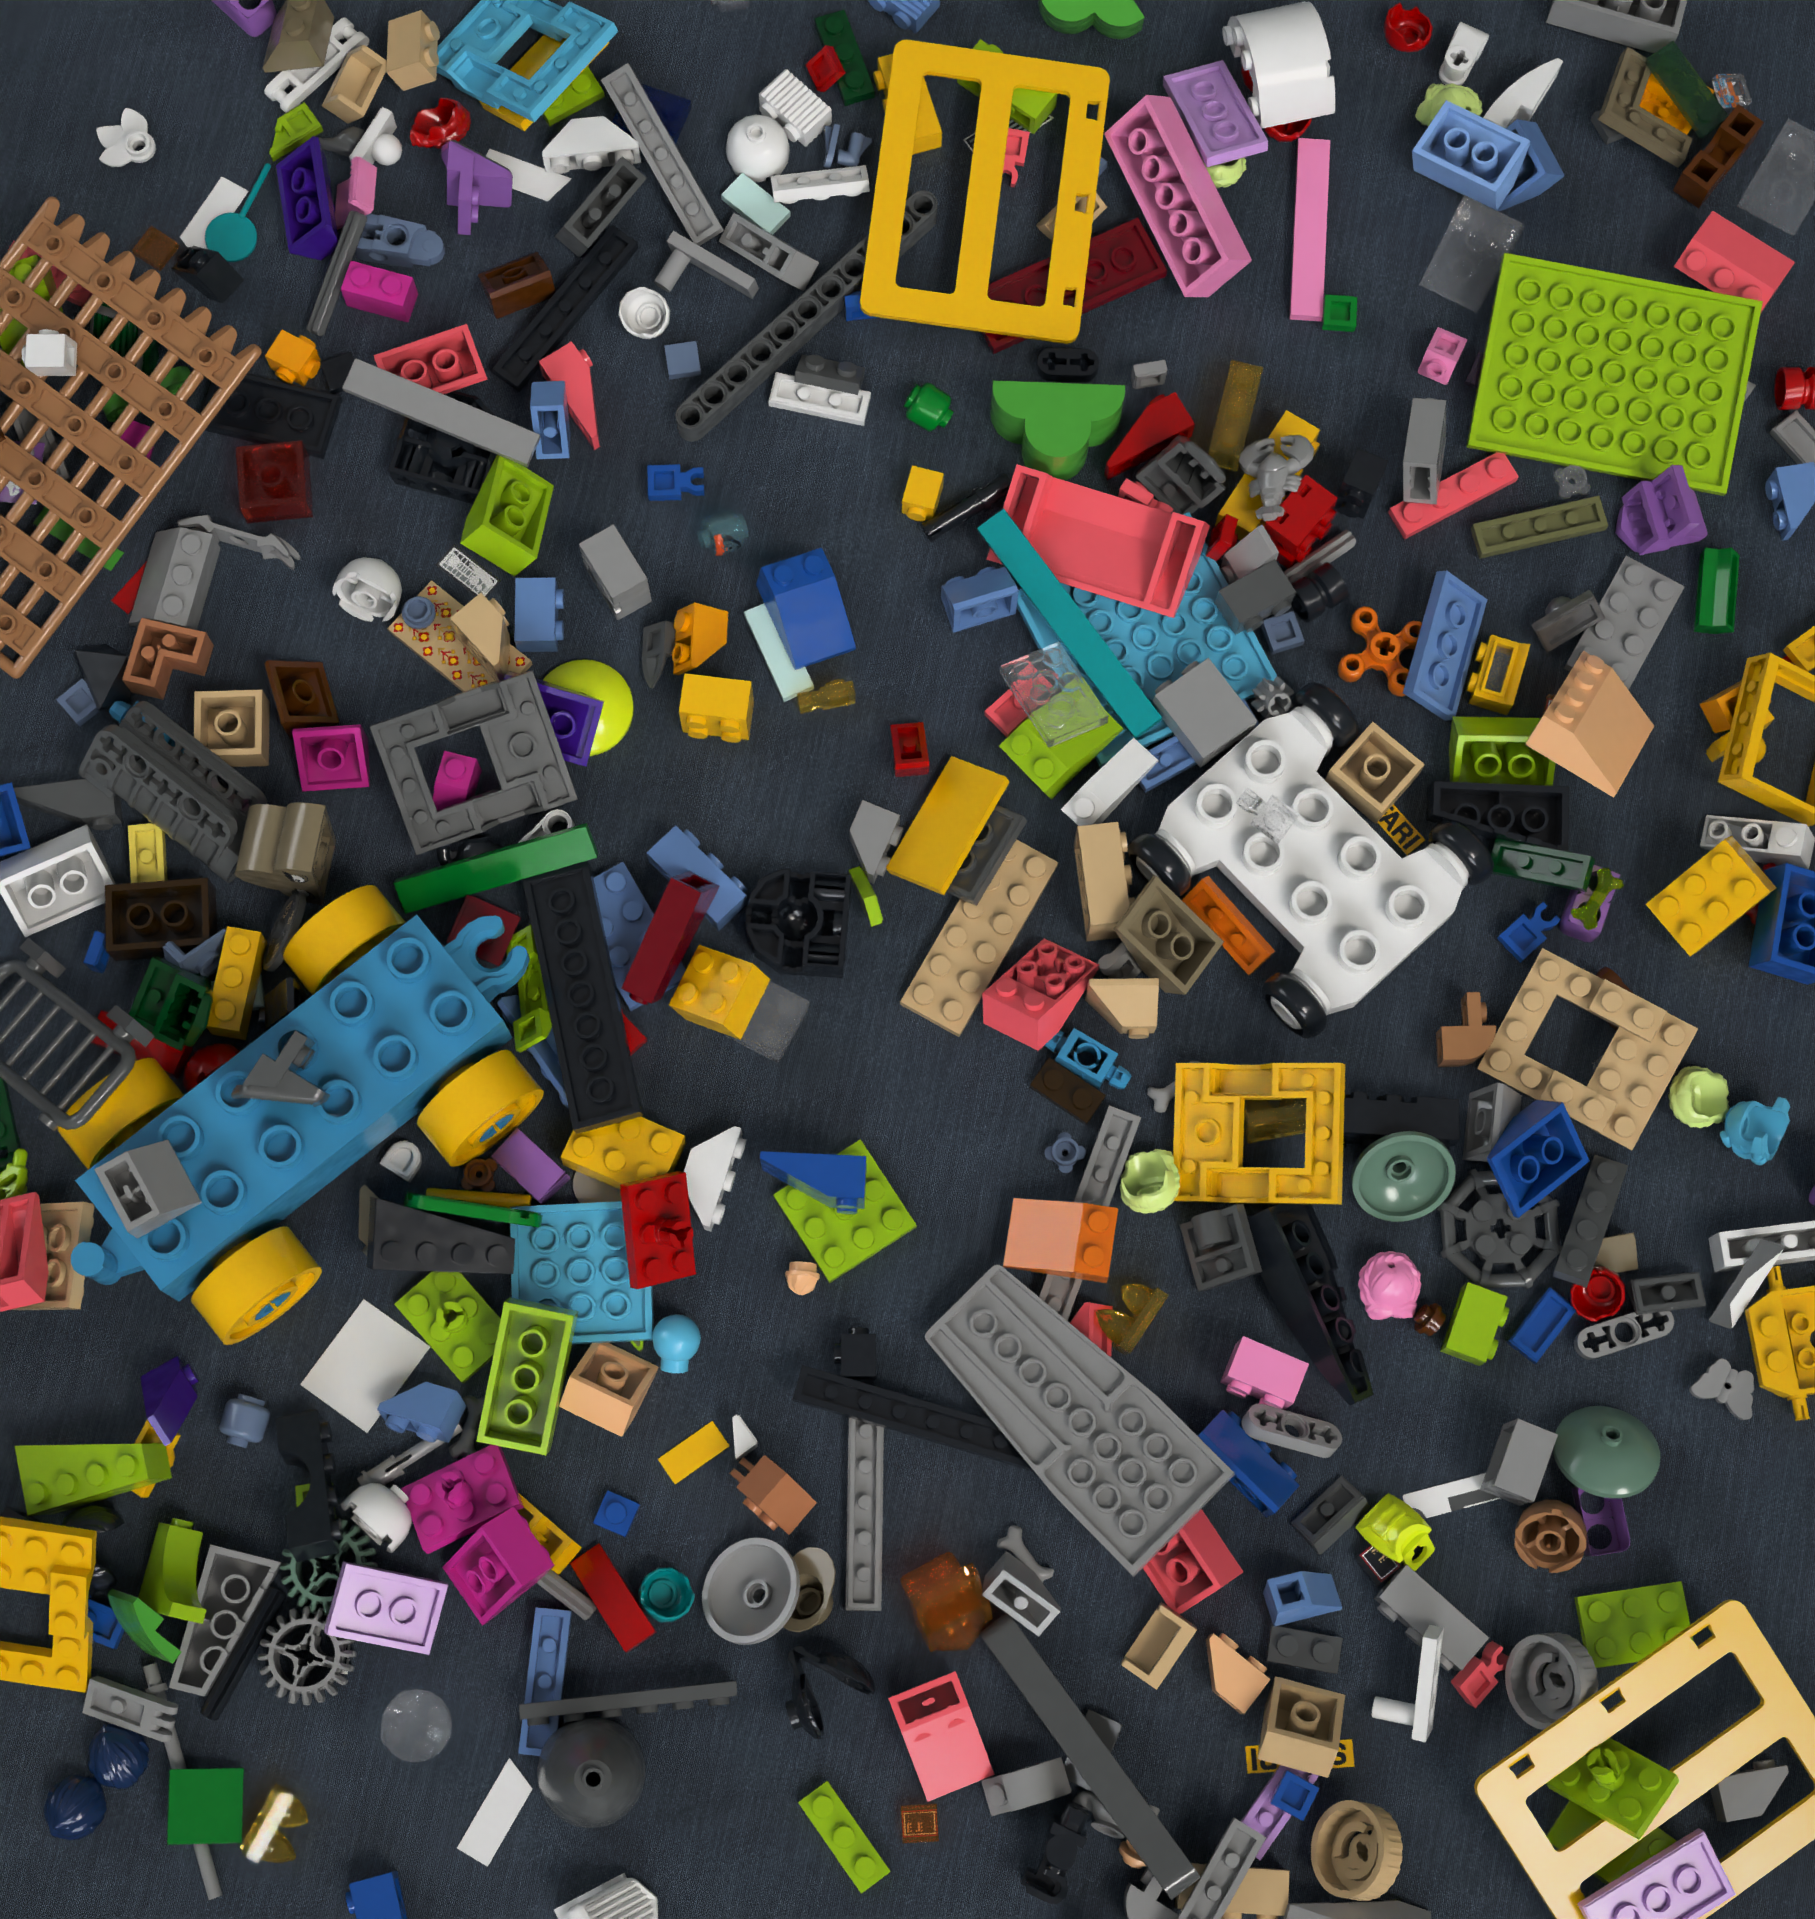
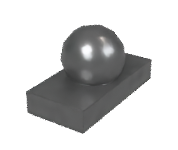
[1531,590,1605,653]

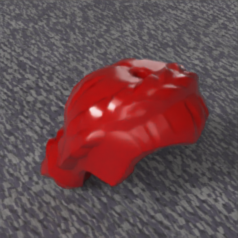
[410,98,471,149]

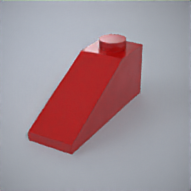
[1104,392,1195,481]

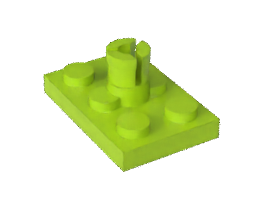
[394,1271,501,1384]
[1546,1738,1680,1840]

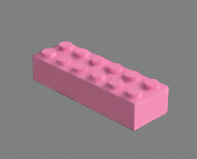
[1104,95,1252,297]

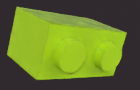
[1440,1282,1509,1366]

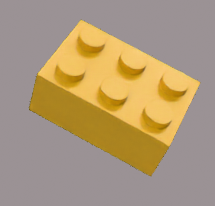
[1646,836,1777,956]
[561,1117,686,1190]

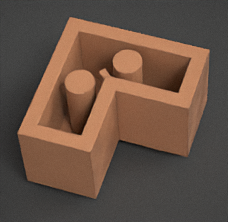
[122,618,214,700]

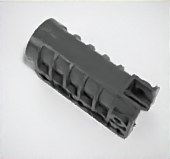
[78,701,267,883]

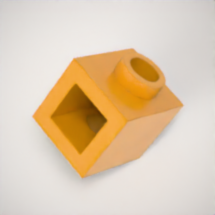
[265,329,321,387]

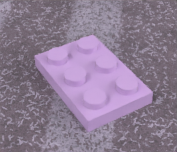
[324,1561,448,1655]

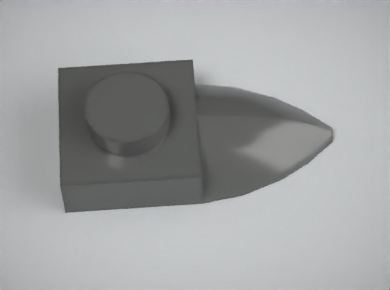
[642,620,675,688]

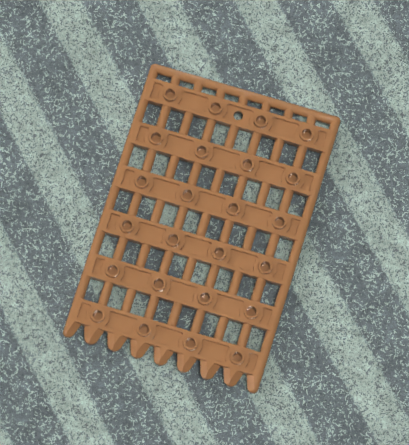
[0,196,262,679]

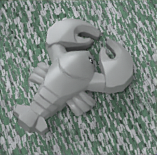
[1239,435,1314,521]

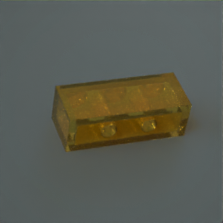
[1208,360,1263,471]

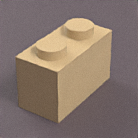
[386,10,440,91]

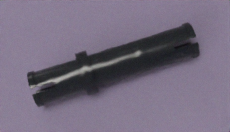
[921,473,1011,542]

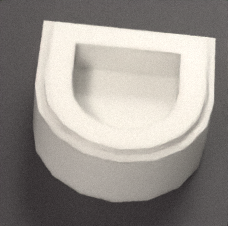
[380,1141,422,1183]

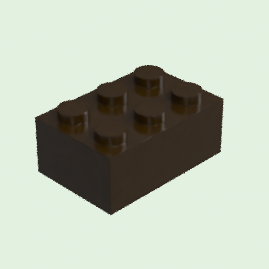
[105,878,217,961]

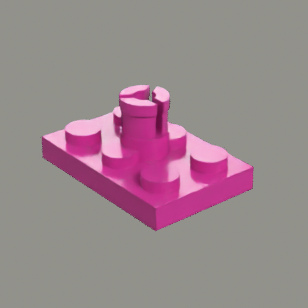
[401,1445,524,1554]

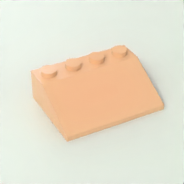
[1525,651,1654,798]

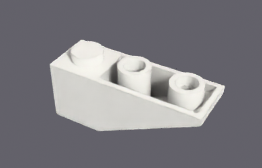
[1700,815,1815,870]

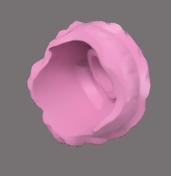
[1358,1251,1422,1320]

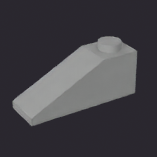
[719,213,819,291]

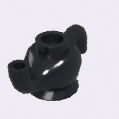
[436,834,504,865]

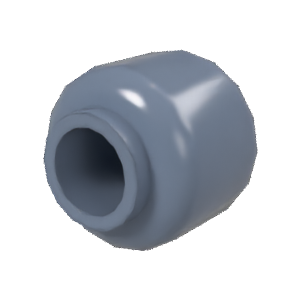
[218,1394,271,1448]

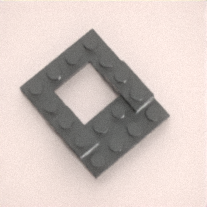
[370,670,578,855]

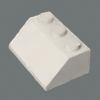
[0,824,115,937]

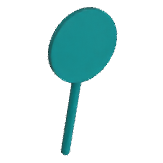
[205,163,271,262]

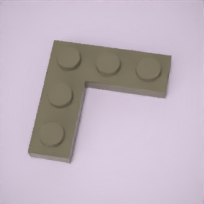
[1598,46,1692,168]

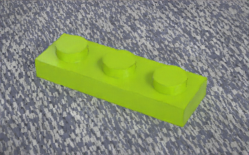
[798,1780,891,1894]

